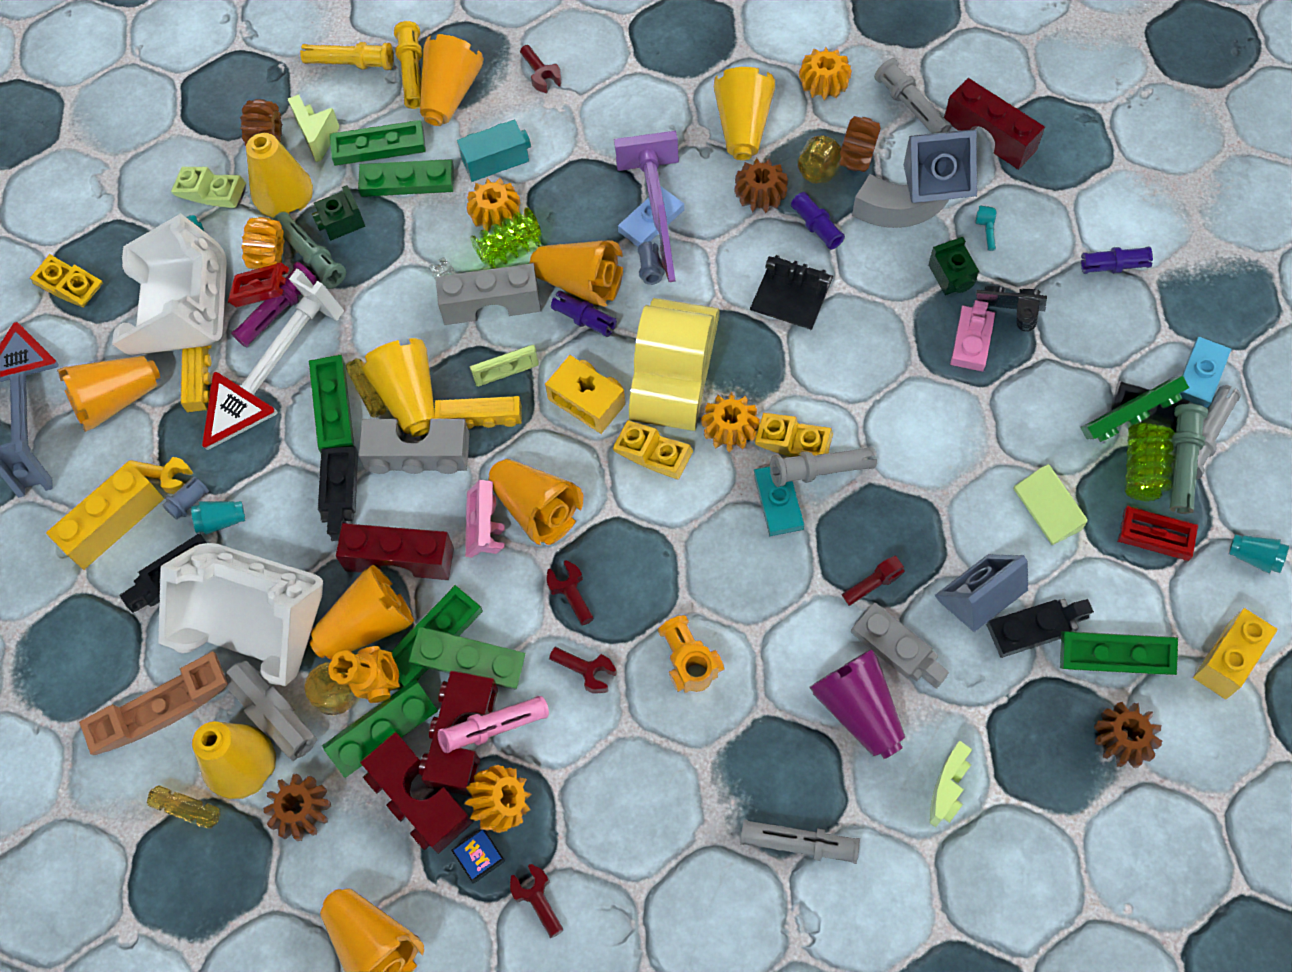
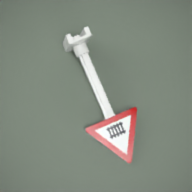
[202,269,344,450]

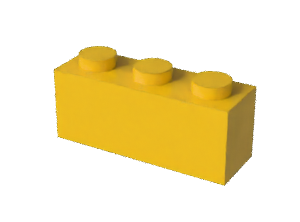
[46,461,164,570]

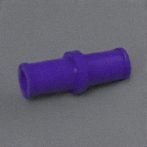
[791,192,845,250]
[1081,246,1153,274]
[551,291,617,337]

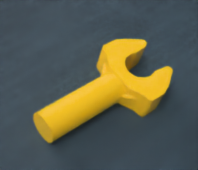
[129,457,193,494]

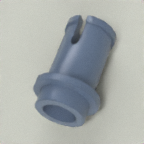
[638,241,665,285]
[162,476,209,520]

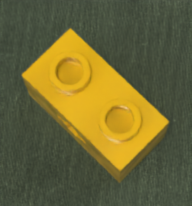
[545,355,625,434]
[1193,608,1278,700]

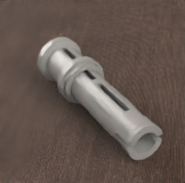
[874,58,952,134]
[1172,385,1241,479]
[770,446,877,487]

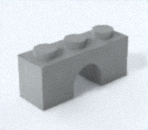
[435,263,541,325]
[358,419,470,474]

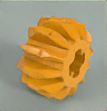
[799,47,852,101]
[466,178,521,232]
[241,217,285,269]
[701,392,760,452]
[464,765,532,833]

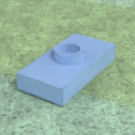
[618,186,684,247]

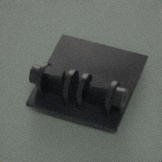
[750,255,833,330]
[976,286,1047,332]

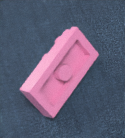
[950,300,996,372]
[465,480,505,558]

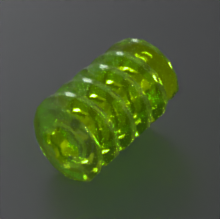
[470,207,542,269]
[1125,423,1174,502]

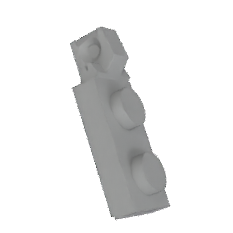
[851,603,949,689]

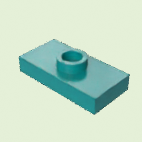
[754,466,804,537]

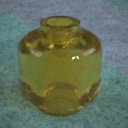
[797,135,842,183]
[304,662,357,716]

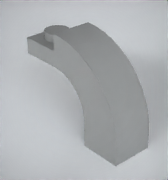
[852,174,949,228]

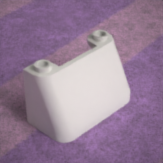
[112,213,227,355]
[158,543,323,686]

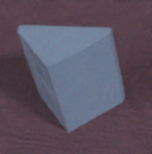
[903,129,977,203]
[935,554,1028,632]

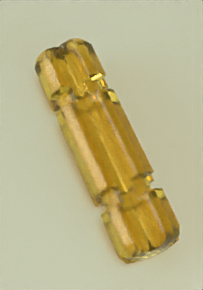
[345,358,387,418]
[146,785,221,829]

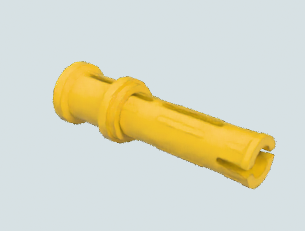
[394,21,422,109]
[300,42,394,70]

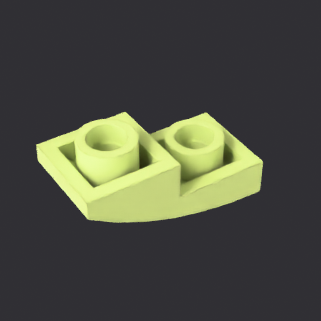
[171,167,246,208]
[929,741,972,828]

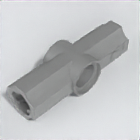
[225,660,317,761]

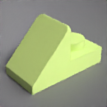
[288,94,339,162]

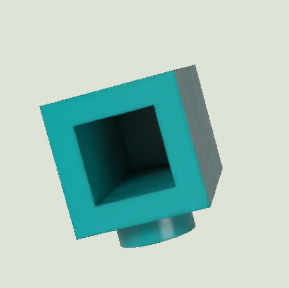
[457,119,531,182]

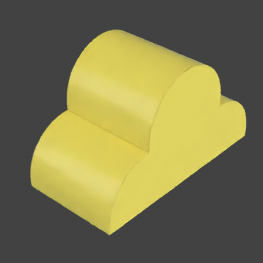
[629,298,719,431]

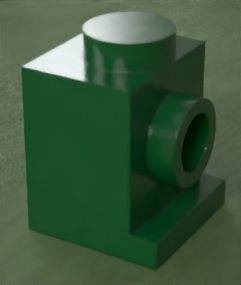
[311,185,365,241]
[928,237,979,296]

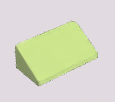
[469,345,539,387]
[1013,464,1087,545]

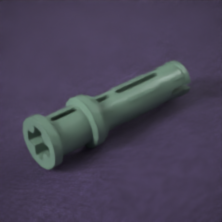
[273,212,346,289]
[1169,404,1208,514]

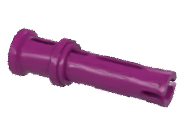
[231,262,317,348]

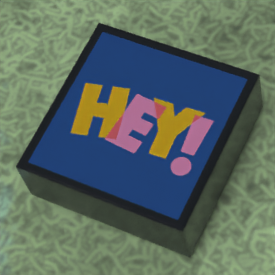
[451,829,505,884]

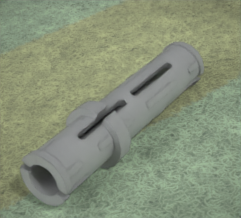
[740,819,860,864]

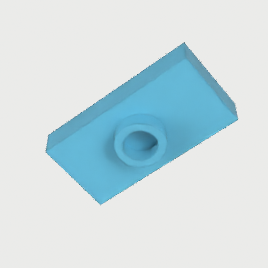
[1180,337,1231,408]

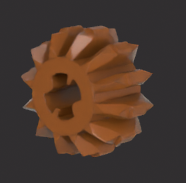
[240,99,283,146]
[838,116,881,172]
[734,157,788,213]
[1094,702,1163,768]
[263,774,331,841]

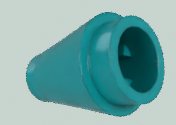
[191,501,245,535]
[1229,534,1289,574]

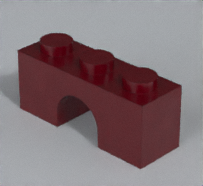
[944,77,1045,170]
[336,523,454,580]
[419,671,498,796]
[360,732,473,854]

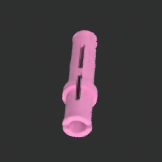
[438,696,549,753]

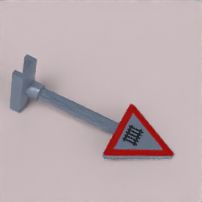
[0,322,59,498]

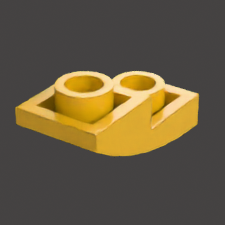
[30,254,103,308]
[755,412,833,457]
[613,420,693,480]

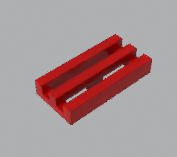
[228,262,289,308]
[1117,506,1198,561]

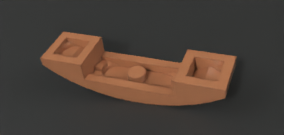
[79,651,228,755]

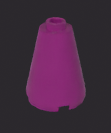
[810,649,905,759]

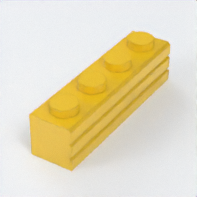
[181,344,212,412]
[435,396,522,429]

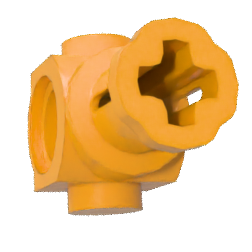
[657,615,725,693]
[328,646,400,703]

